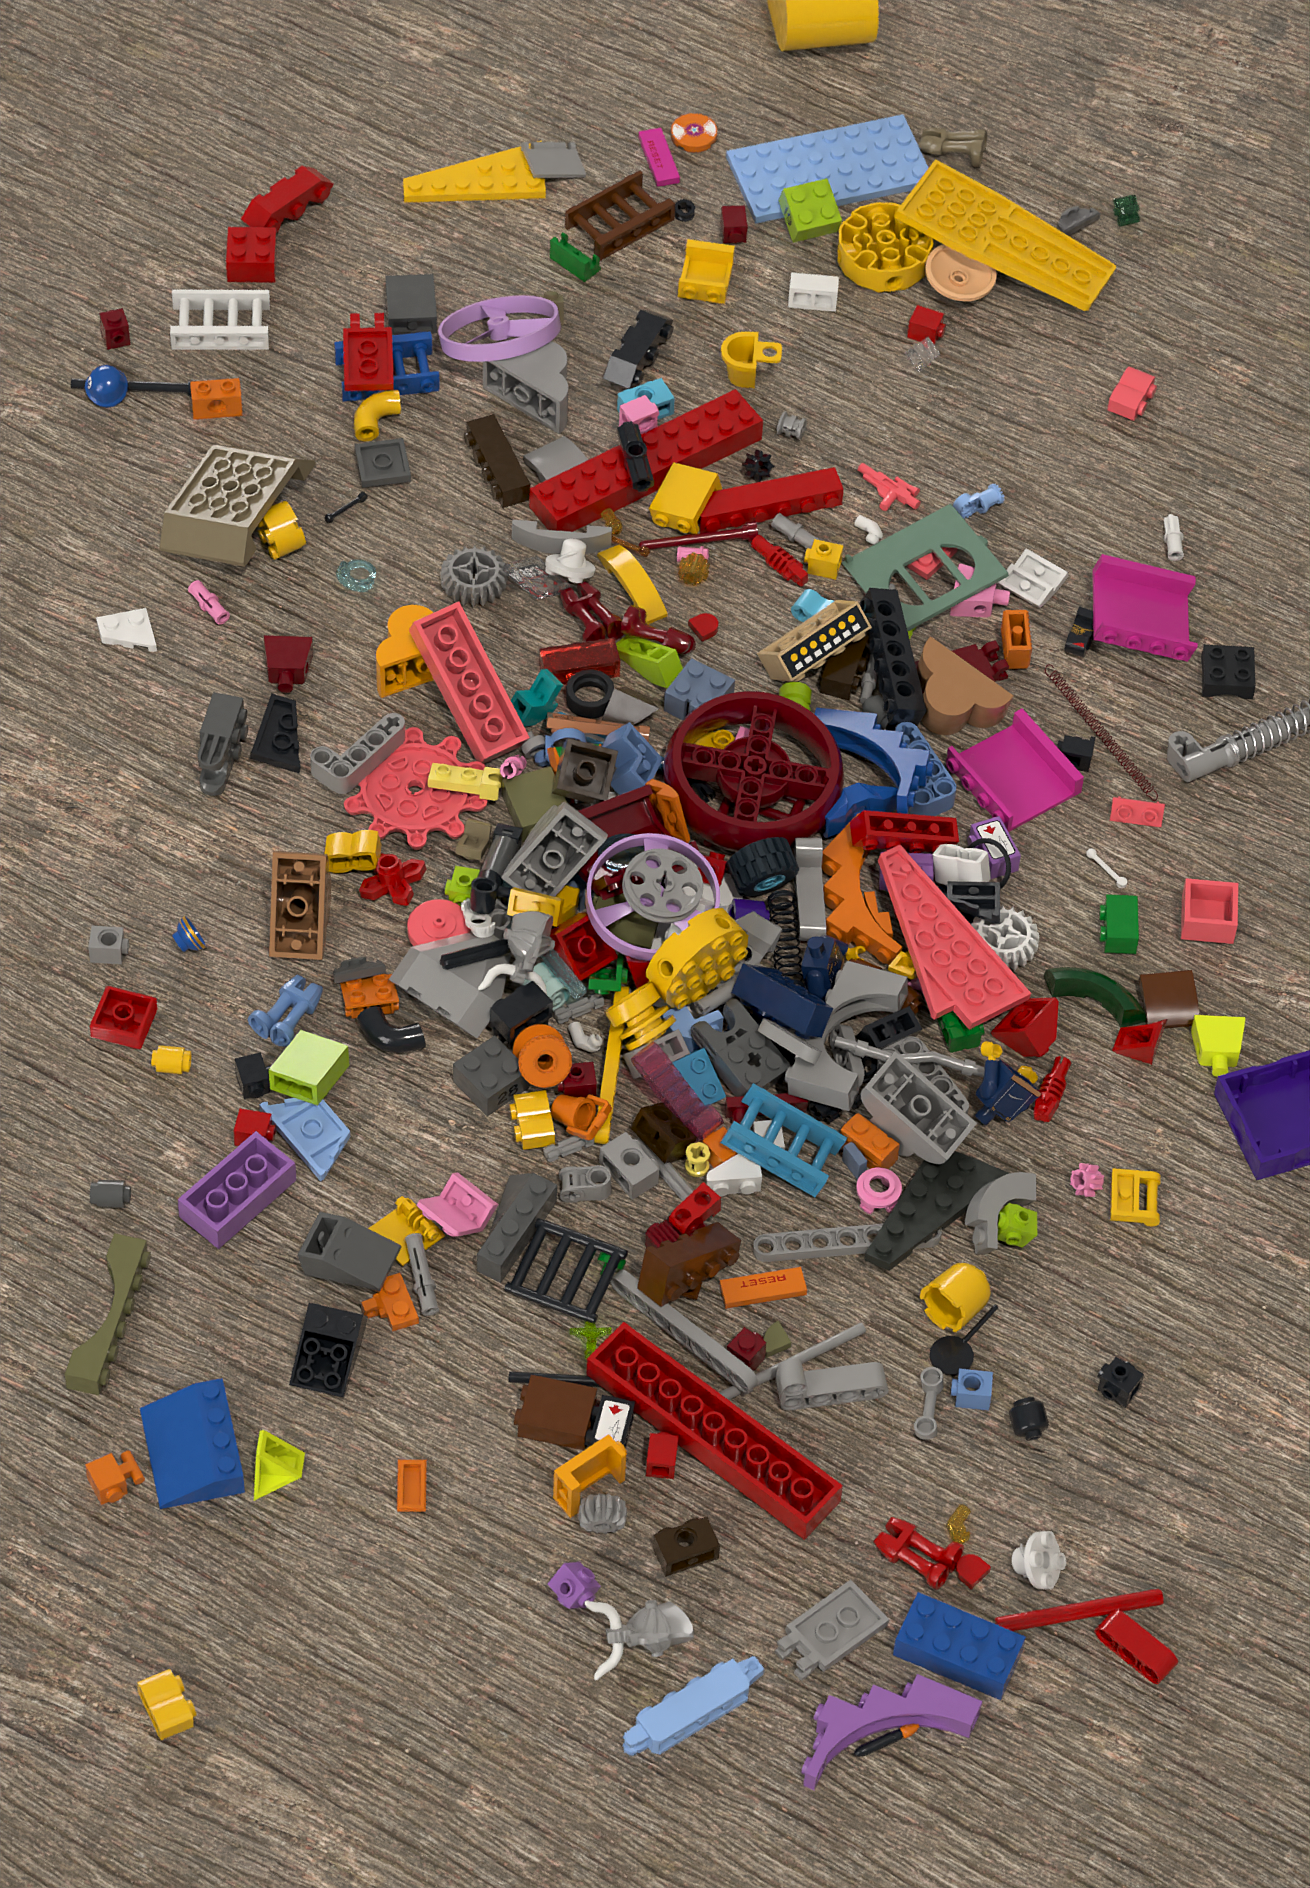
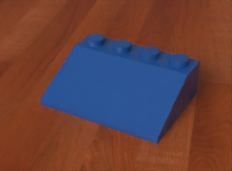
[140,1378,245,1509]

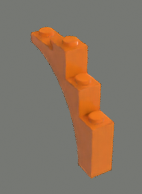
[821,813,903,965]

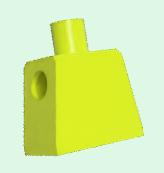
[1191,1015,1245,1077]

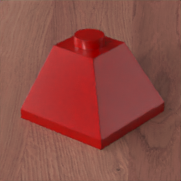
[990,997,1059,1057]

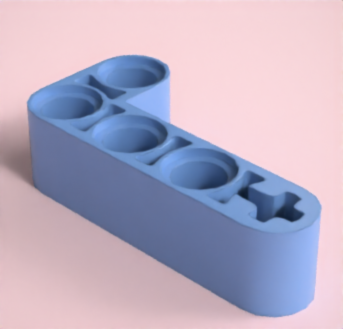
[896,722,957,816]

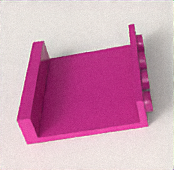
[1092,554,1198,662]
[946,708,1084,832]

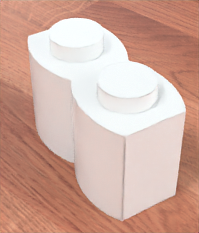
[933,844,991,886]

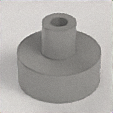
[521,731,545,759]

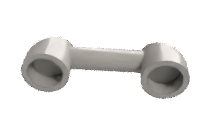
[914,1367,944,1439]

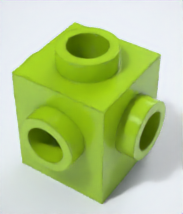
[445,865,480,906]
[998,1203,1037,1248]

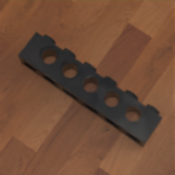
[860,588,927,726]

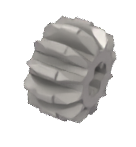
[578,1493,627,1534]

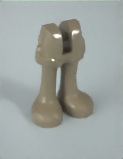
[918,127,987,168]

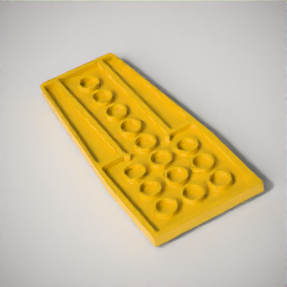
[894,159,1116,311]

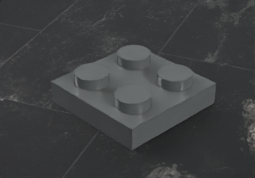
[354,438,411,488]

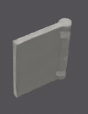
[521,142,586,178]

